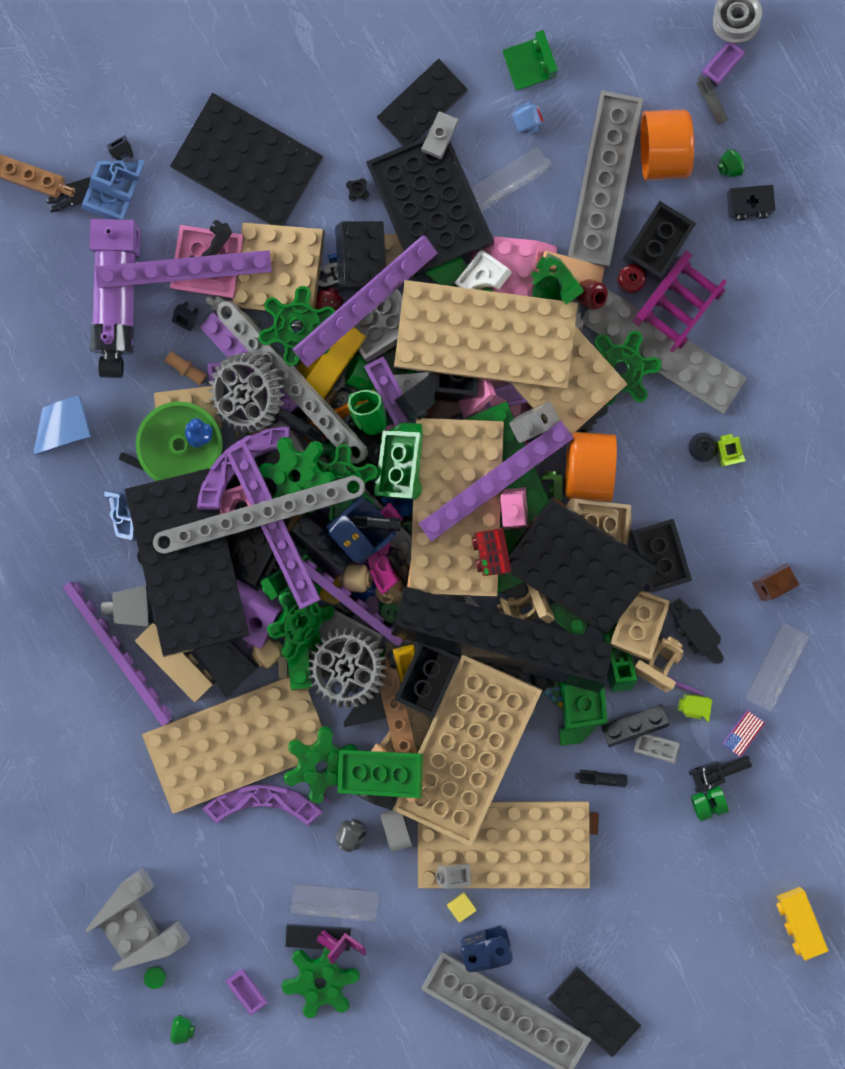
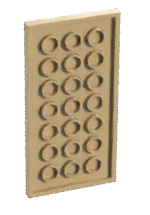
[394,280,578,390]
[410,418,504,596]
[393,655,542,846]
[142,678,323,814]
[418,801,590,888]

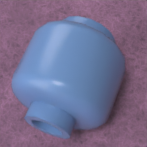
[512,101,543,135]

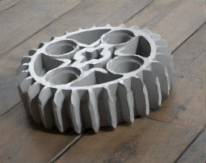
[208,353,285,433]
[307,628,387,708]

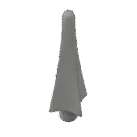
[205,295,260,326]

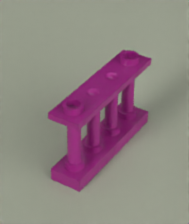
[632,251,727,352]

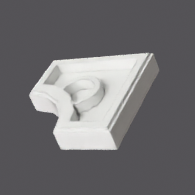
[455,249,512,290]

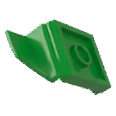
[558,682,608,746]

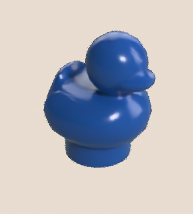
[185,418,212,448]

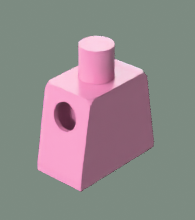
[501,487,529,530]

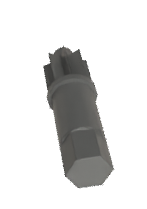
[696,75,728,125]

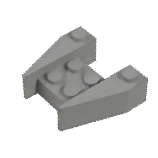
[86,868,190,971]

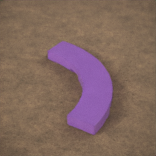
[197,427,291,510]
[202,784,323,826]

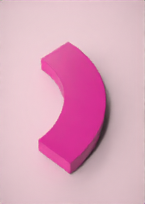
[368,503,404,595]

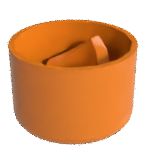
[640,109,695,181]
[565,432,617,503]

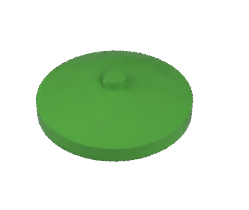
[136,402,223,481]

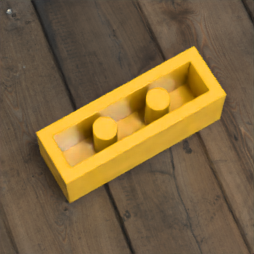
[776,887,829,961]

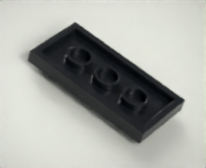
[377,59,468,146]
[548,966,641,1058]

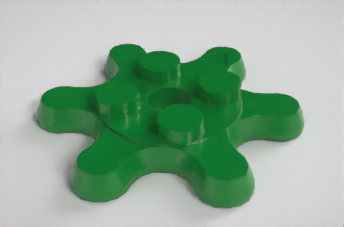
[258,286,335,366]
[594,331,662,406]
[259,437,336,514]
[317,444,378,521]
[267,583,335,660]
[283,726,358,804]
[281,947,360,1018]

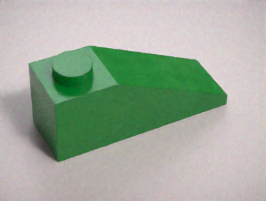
[602,622,637,693]

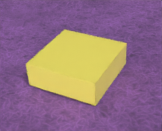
[447,892,477,923]

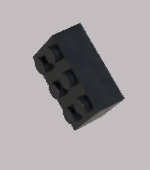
[622,201,696,282]
[335,221,386,291]
[629,519,692,593]

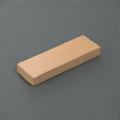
[543,251,605,283]

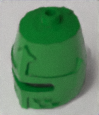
[344,352,377,392]
[348,390,387,435]

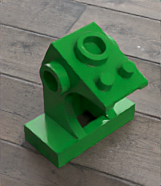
[531,253,584,305]

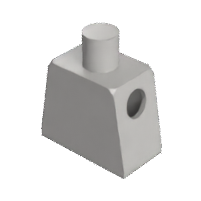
[510,401,560,443]
[101,585,152,626]

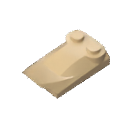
[566,498,632,545]

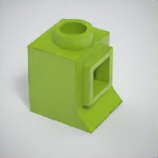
[717,434,746,467]
[678,693,712,723]

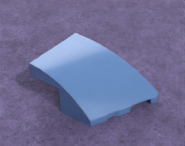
[81,160,145,220]
[34,395,92,455]
[104,491,136,540]

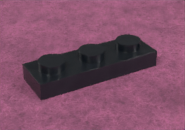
[601,705,669,748]

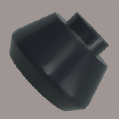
[689,433,718,462]

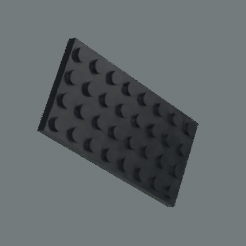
[125,468,250,657]

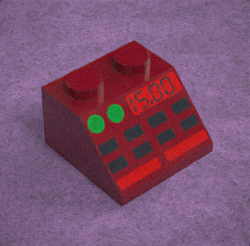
[471,528,511,576]

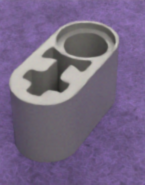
[318,263,339,289]
[380,810,412,852]

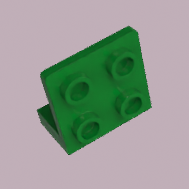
[502,30,558,91]

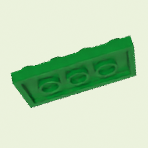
[338,749,423,798]

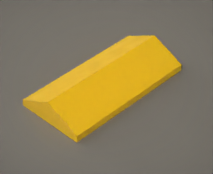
[296,327,367,399]

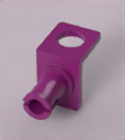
[317,930,367,965]

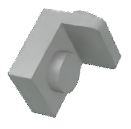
[436,863,471,889]

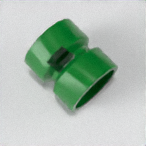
[690,786,729,822]

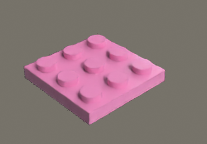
[170,225,244,299]

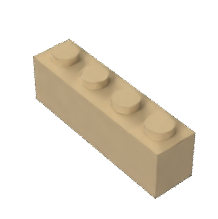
[135,622,215,702]

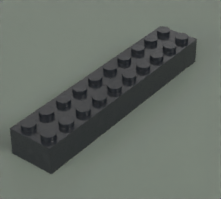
[391,586,612,693]

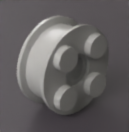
[713,0,762,44]

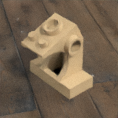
[497,583,555,623]
[634,636,684,693]

